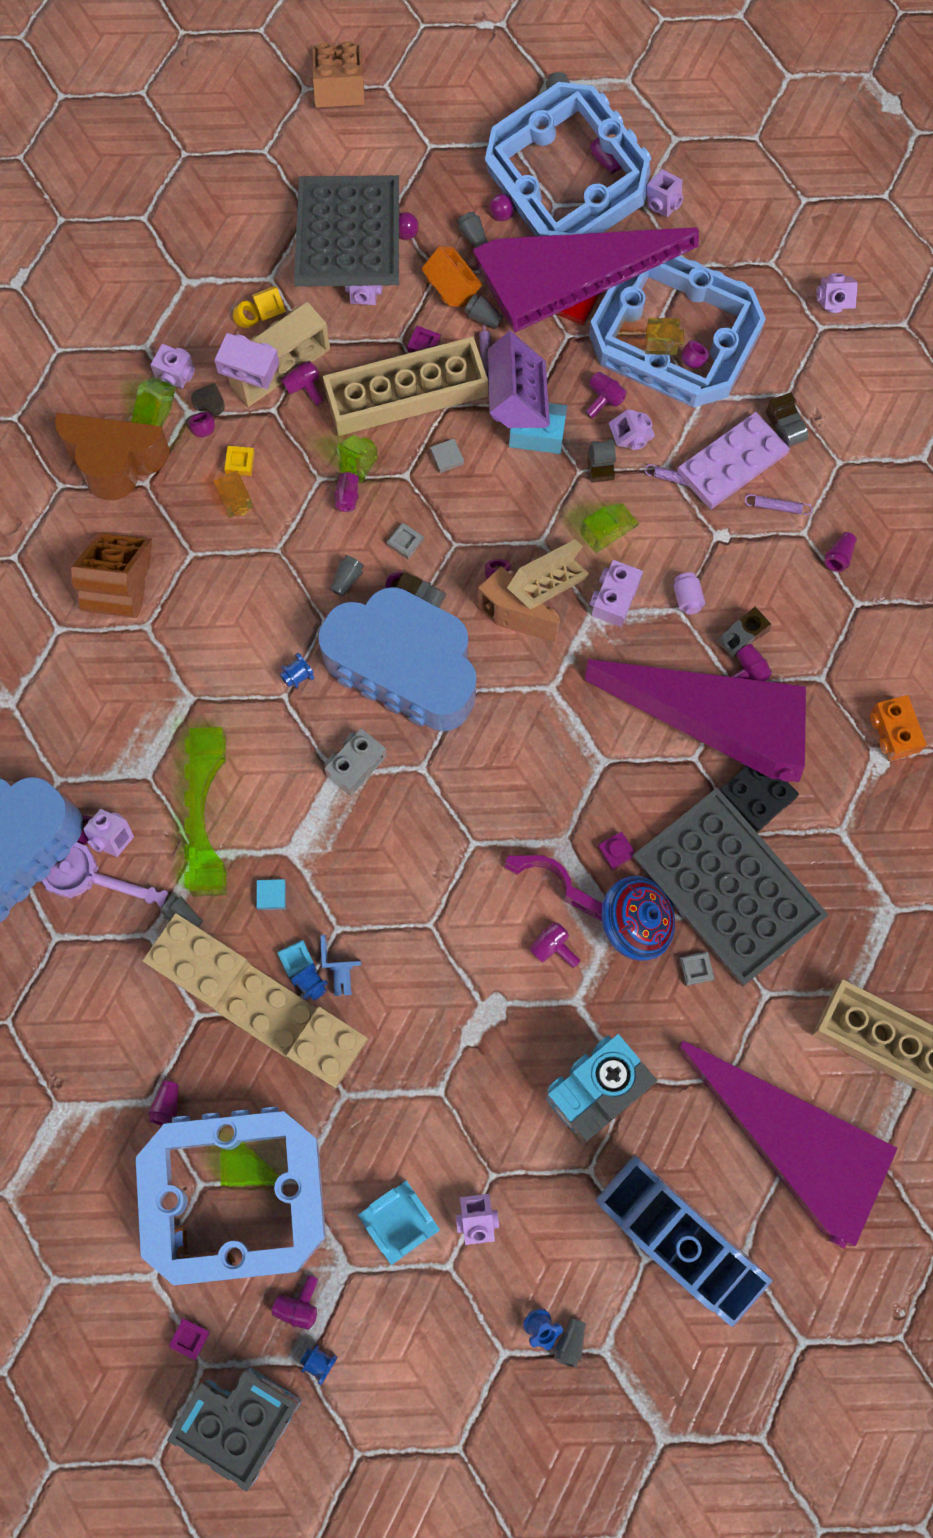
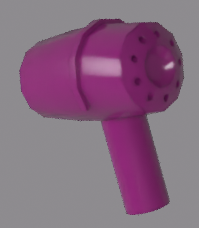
[281,360,325,406]
[585,371,627,419]
[334,472,359,512]
[731,644,773,681]
[529,921,581,968]
[272,1275,318,1330]

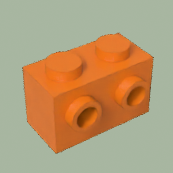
[422,246,483,307]
[870,695,927,761]

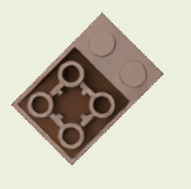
[313,41,365,108]
[478,566,560,642]

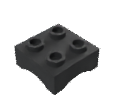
[720,766,799,833]

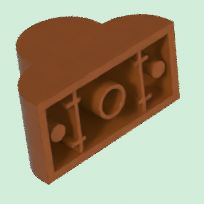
[55,412,170,500]
[71,532,152,618]

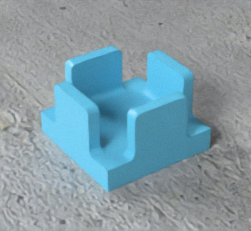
[358,1180,440,1265]

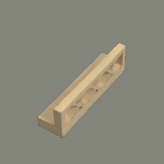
[507,539,589,610]

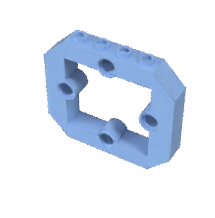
[485,82,651,237]
[589,256,766,408]
[136,1107,326,1285]

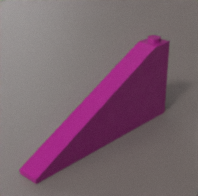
[473,227,699,333]
[585,659,806,782]
[678,1041,898,1249]

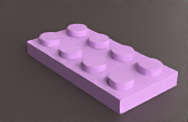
[677,412,790,510]

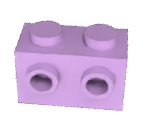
[215,333,279,390]
[590,560,643,627]

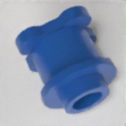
[280,652,315,689]
[291,963,328,1001]
[523,1309,563,1350]
[299,1345,338,1385]

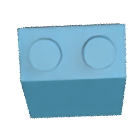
[509,403,567,454]

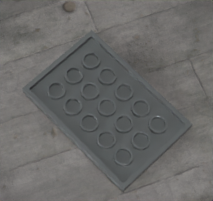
[294,175,399,287]
[632,788,829,987]

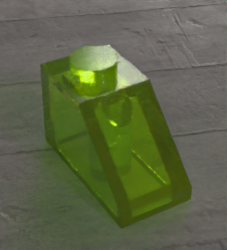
[131,377,176,426]
[336,435,378,483]
[581,504,639,553]
[221,1143,280,1187]

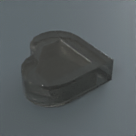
[191,383,225,416]

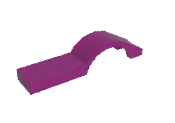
[504,855,603,922]

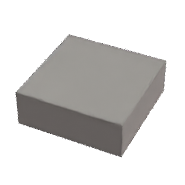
[430,439,464,473]
[387,522,424,560]
[679,952,715,986]

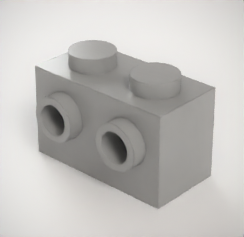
[325,728,387,796]

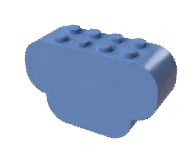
[319,588,476,731]
[0,777,83,922]
[595,1154,773,1327]

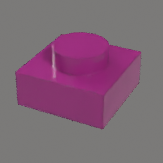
[407,326,441,353]
[597,831,635,870]
[169,1318,211,1360]

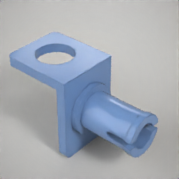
[320,934,362,996]

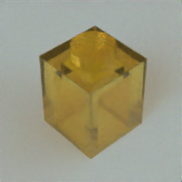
[645,318,684,355]
[213,471,253,518]

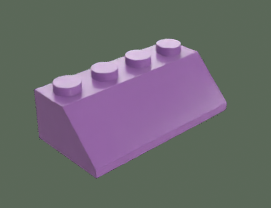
[488,331,550,428]

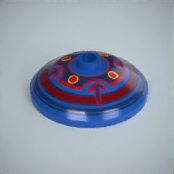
[602,876,675,961]

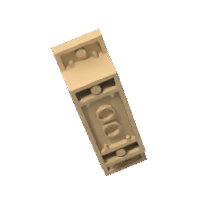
[143,913,368,1089]

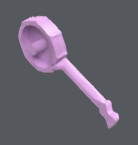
[42,842,169,907]

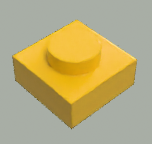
[252,286,286,321]
[224,446,255,476]

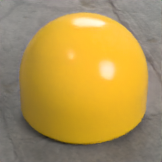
[233,301,260,328]

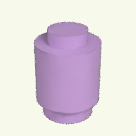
[673,572,705,615]

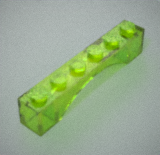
[184,727,227,897]

